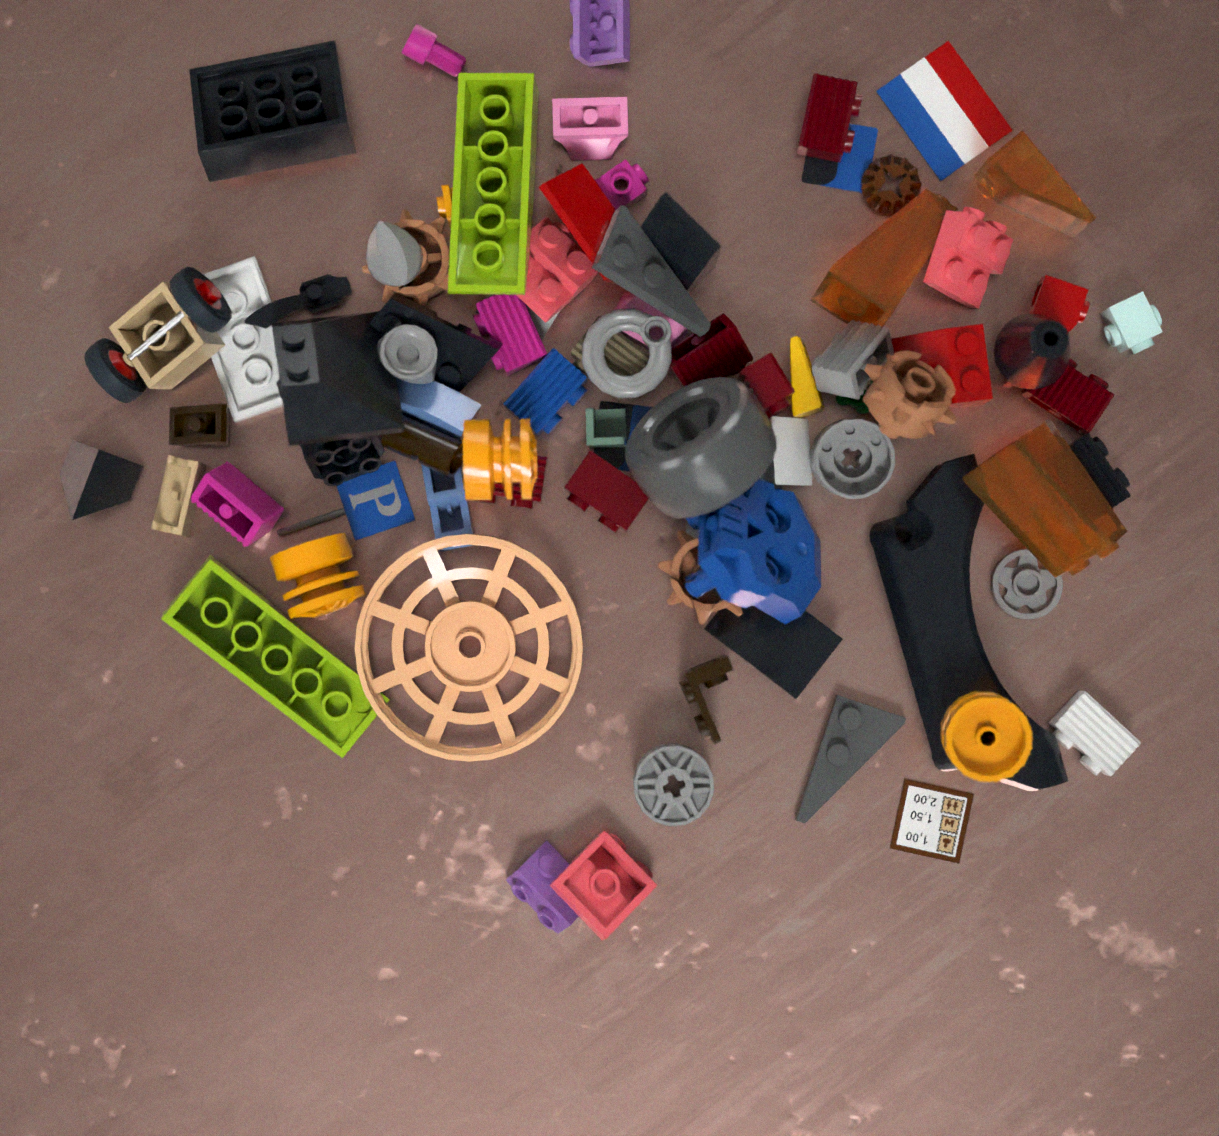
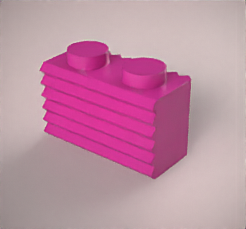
[473,294,547,376]
[191,461,284,547]

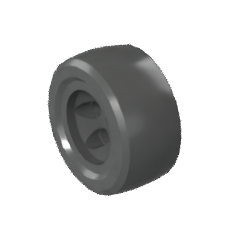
[625,377,777,518]

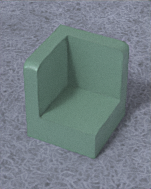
[585,408,627,448]

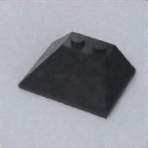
[271,311,405,446]

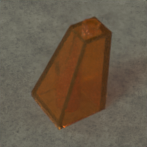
[810,188,958,328]

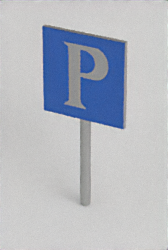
[277,461,416,541]

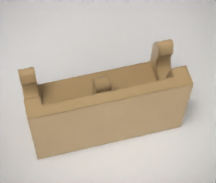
[151,455,206,537]

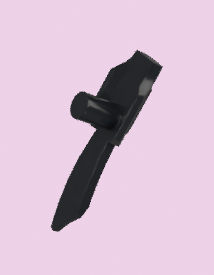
[245,274,352,329]

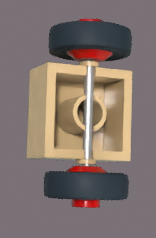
[84,267,232,403]

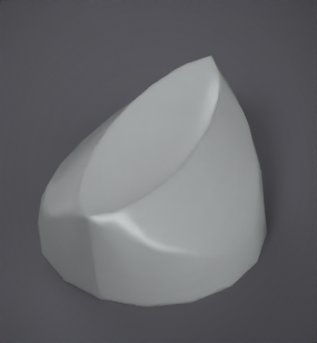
[366,221,423,287]
[377,325,437,384]

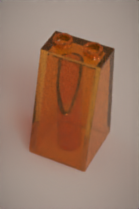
[962,418,1128,578]

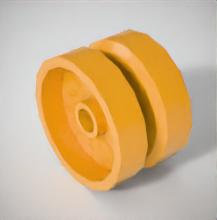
[940,691,1032,782]

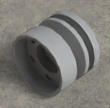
[810,419,895,499]
[633,743,714,826]

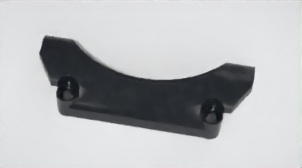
[869,454,1069,791]

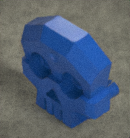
[685,477,821,624]

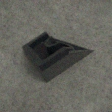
[59,440,144,520]

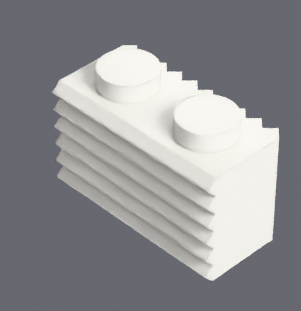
[1049,690,1141,776]

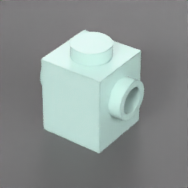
[1100,291,1163,354]

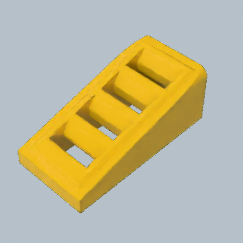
[790,336,825,418]

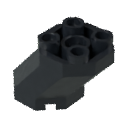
[276,379,385,487]

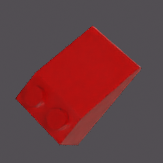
[891,324,993,408]

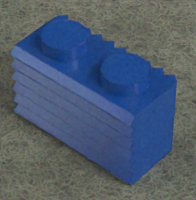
[503,348,588,436]

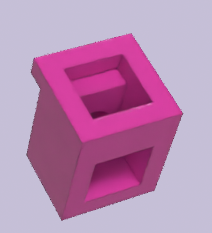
[594,159,649,209]

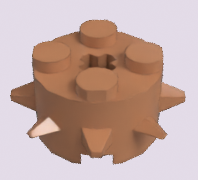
[362,209,450,307]
[863,351,957,439]
[658,529,743,625]

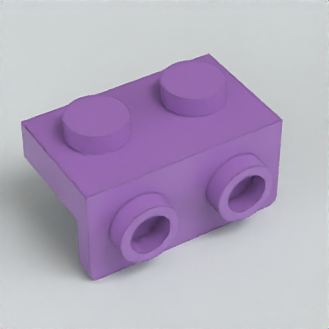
[570,0,630,67]
[506,841,579,934]

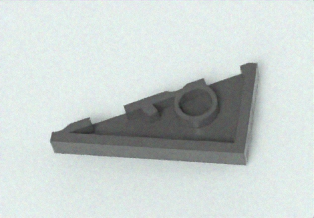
[591,205,711,337]
[795,695,906,823]

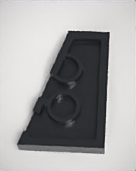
[370,293,503,392]

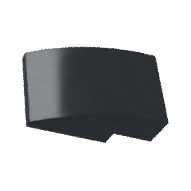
[704,605,843,699]

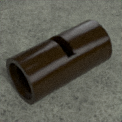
[382,414,463,477]

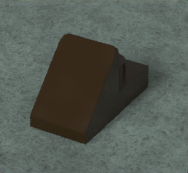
[169,403,230,447]

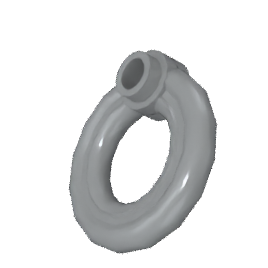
[582,309,672,398]

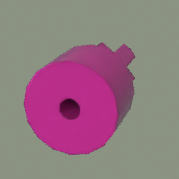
[401,23,466,77]

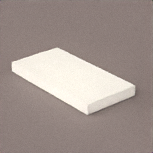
[204,256,283,423]

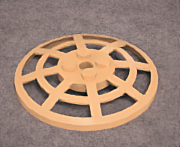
[355,534,583,762]

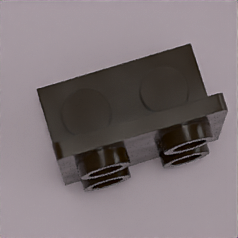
[679,655,734,745]

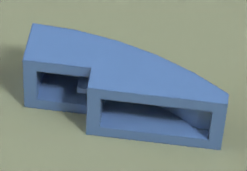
[396,377,481,441]
[421,464,474,552]

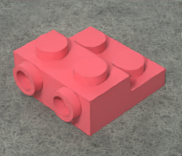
[923,207,1013,309]
[517,216,598,323]
[549,831,658,941]

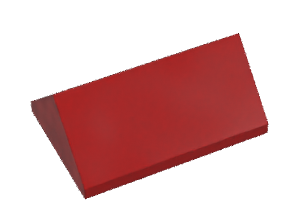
[539,163,616,283]

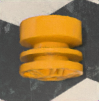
[463,418,537,501]
[270,533,366,619]

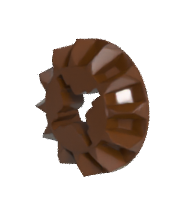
[861,154,922,215]

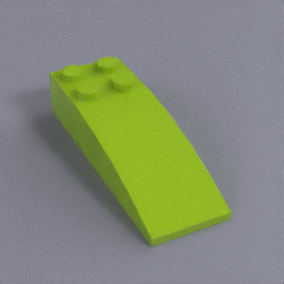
[448,73,539,295]
[161,554,390,758]

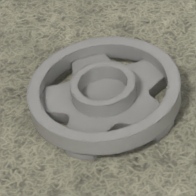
[991,549,1063,620]

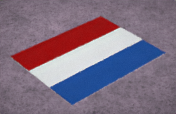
[876,40,1013,181]

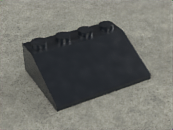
[189,40,357,182]

